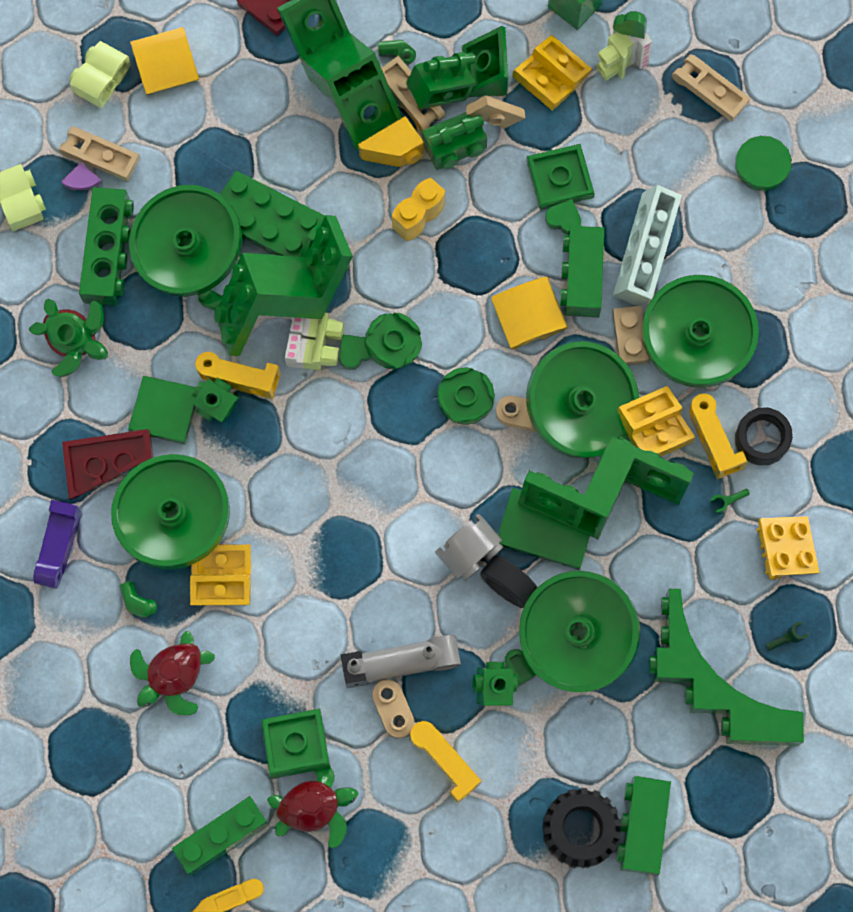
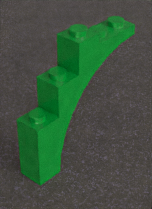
[649,588,804,746]

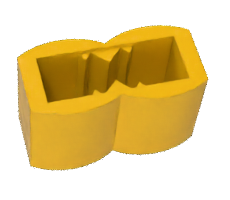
[392,178,445,241]

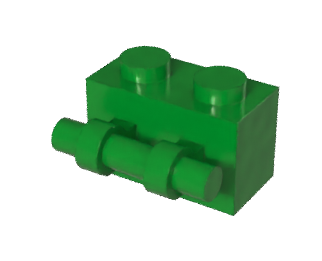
[406,52,476,109]
[422,112,487,170]

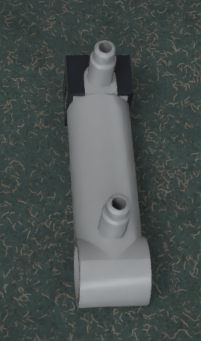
[340,635,461,688]

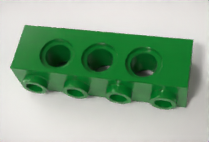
[79,187,134,306]

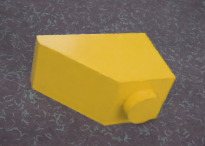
[358,116,424,167]

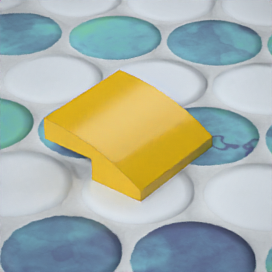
[131,27,199,95]
[512,35,592,111]
[491,276,568,350]
[618,386,695,457]
[190,544,251,605]

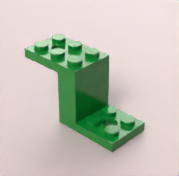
[277,0,402,150]
[214,215,353,356]
[518,436,694,540]

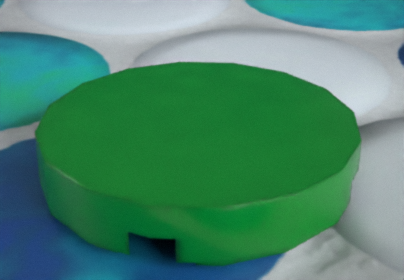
[735,135,792,191]
[365,312,422,370]
[437,367,495,425]

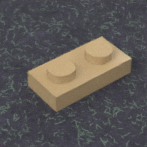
[612,306,649,365]

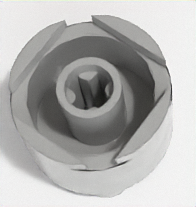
[435,514,503,581]

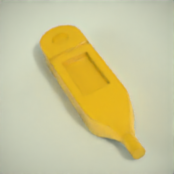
[192,879,264,912]

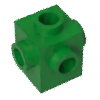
[192,377,240,422]
[472,662,518,706]

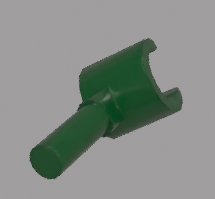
[766,622,809,651]

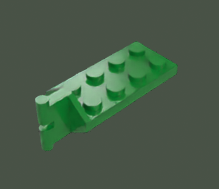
[220,171,349,271]

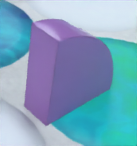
[62,162,102,191]

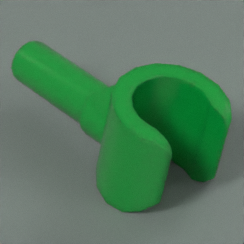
[710,488,750,514]

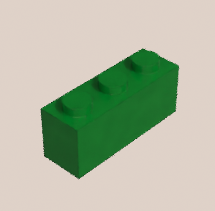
[560,226,604,318]
[616,776,671,876]
[172,796,269,876]

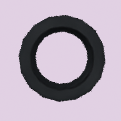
[735,407,793,465]
[480,555,538,608]

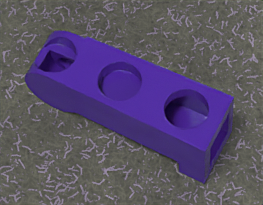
[33,499,82,589]

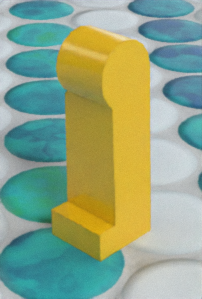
[195,351,281,400]
[689,393,747,479]
[410,721,481,803]

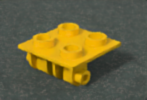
[756,516,820,580]

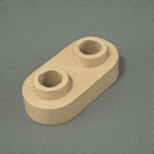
[496,396,536,432]
[372,680,414,739]

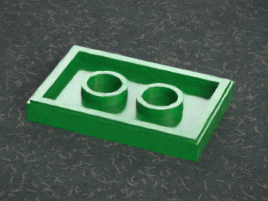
[498,488,590,570]

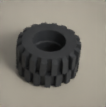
[542,788,621,869]

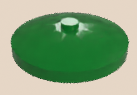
[129,185,242,297]
[642,275,759,388]
[526,341,639,458]
[111,454,230,569]
[519,571,640,692]

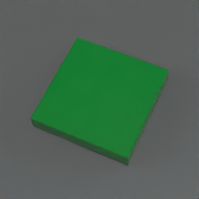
[526,144,595,210]
[128,375,196,444]
[261,708,331,779]

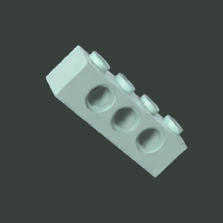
[613,185,682,306]

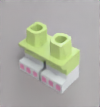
[597,32,652,81]
[285,313,344,370]

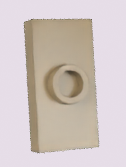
[466,95,525,128]

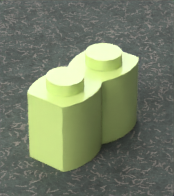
[70,41,131,108]
[0,164,46,232]

